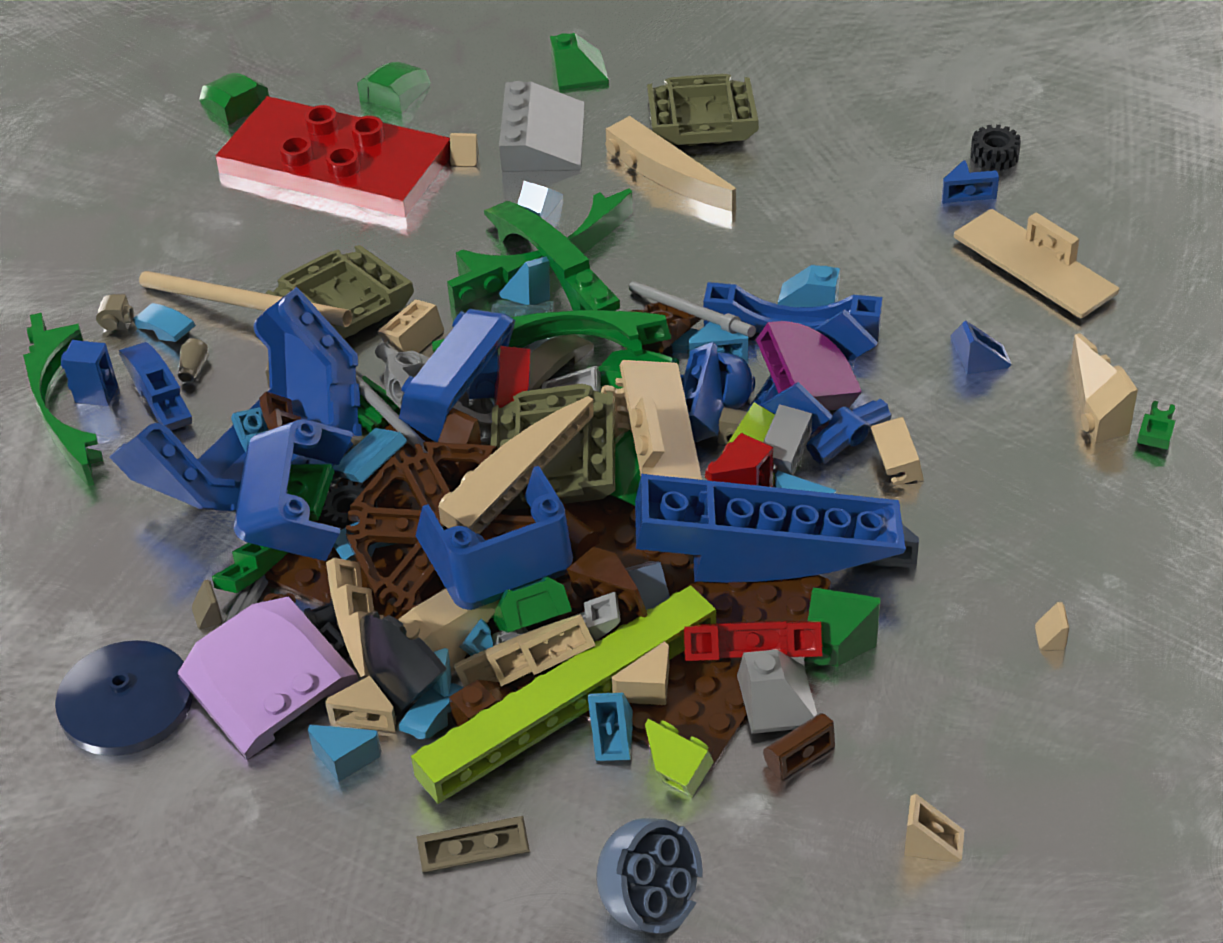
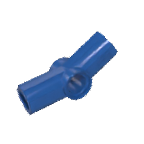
[806,399,892,464]

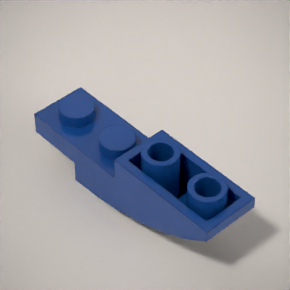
[119,342,192,430]

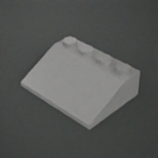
[499,81,585,171]

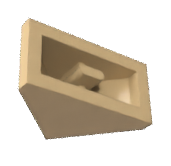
[612,642,670,705]
[325,676,398,733]
[904,794,965,863]

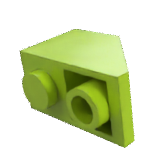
[645,719,714,798]

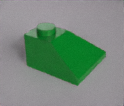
[550,33,609,91]
[804,587,881,667]

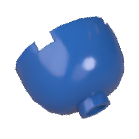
[718,352,755,409]

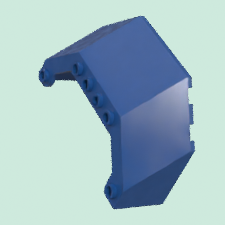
[109,287,362,512]

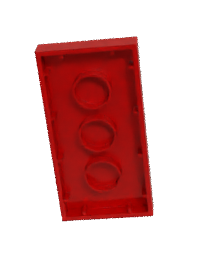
[215,96,450,218]

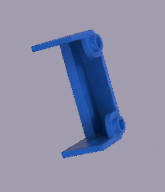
[399,309,515,442]
[747,309,878,435]
[234,419,353,561]
[415,466,573,610]

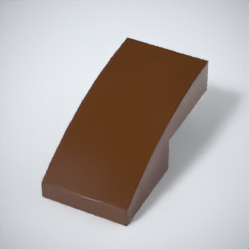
[259,391,301,430]

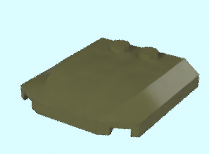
[647,74,759,146]
[266,245,414,339]
[491,384,615,510]

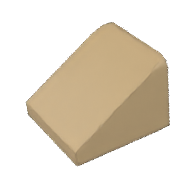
[450,133,479,167]
[1035,602,1069,651]

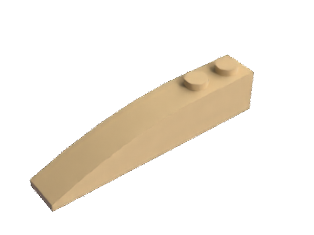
[605,116,736,212]
[438,396,593,534]

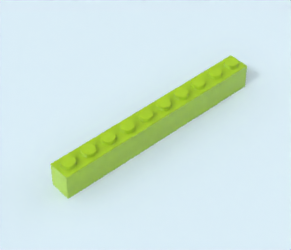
[411,585,716,804]

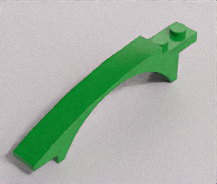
[447,188,633,309]
[484,201,620,311]
[432,310,671,355]
[23,313,103,486]

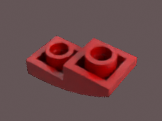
[494,346,530,408]

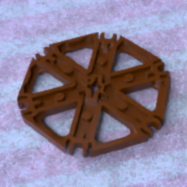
[346,442,536,616]

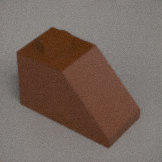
[437,408,481,485]
[449,679,516,727]

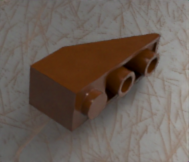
[567,547,648,618]

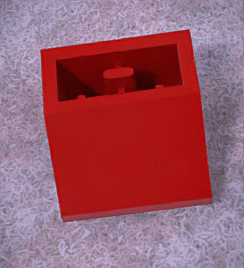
[705,433,773,487]

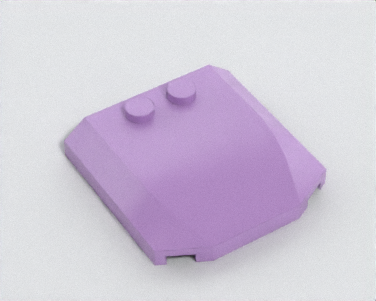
[178,596,358,760]

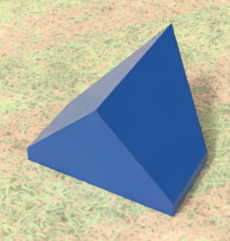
[950,320,1012,375]

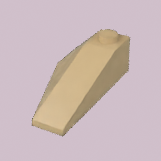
[1071,333,1138,443]
[398,589,500,676]

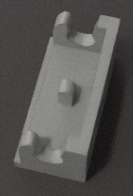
[763,404,812,476]

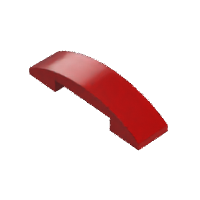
[684,621,822,661]

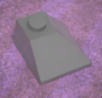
[737,650,817,734]

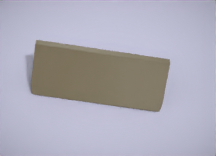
[416,816,530,873]

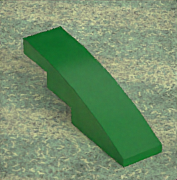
[212,543,288,593]

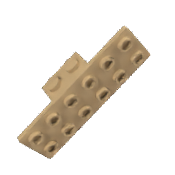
[954,209,1119,318]
[619,360,702,480]

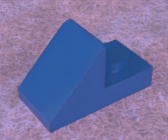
[942,160,999,203]

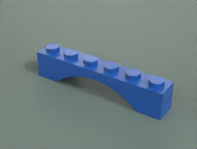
[703,282,883,342]

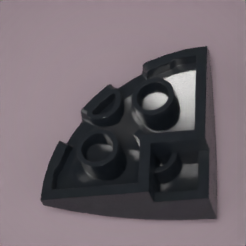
[360,611,447,718]

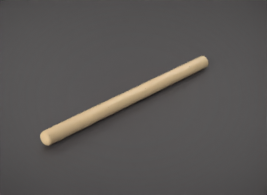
[139,271,352,327]

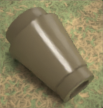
[178,338,209,383]

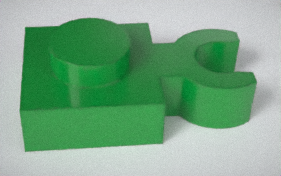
[1137,401,1176,450]

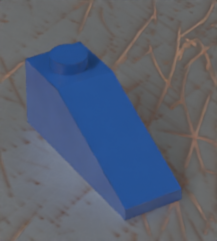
[682,342,724,442]

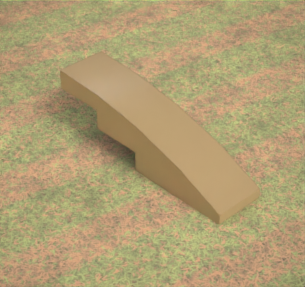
[326,558,384,678]
[453,614,595,687]

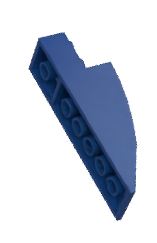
[635,474,906,583]

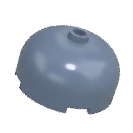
[596,818,703,934]

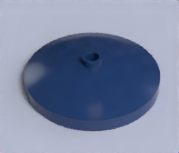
[55,640,193,756]

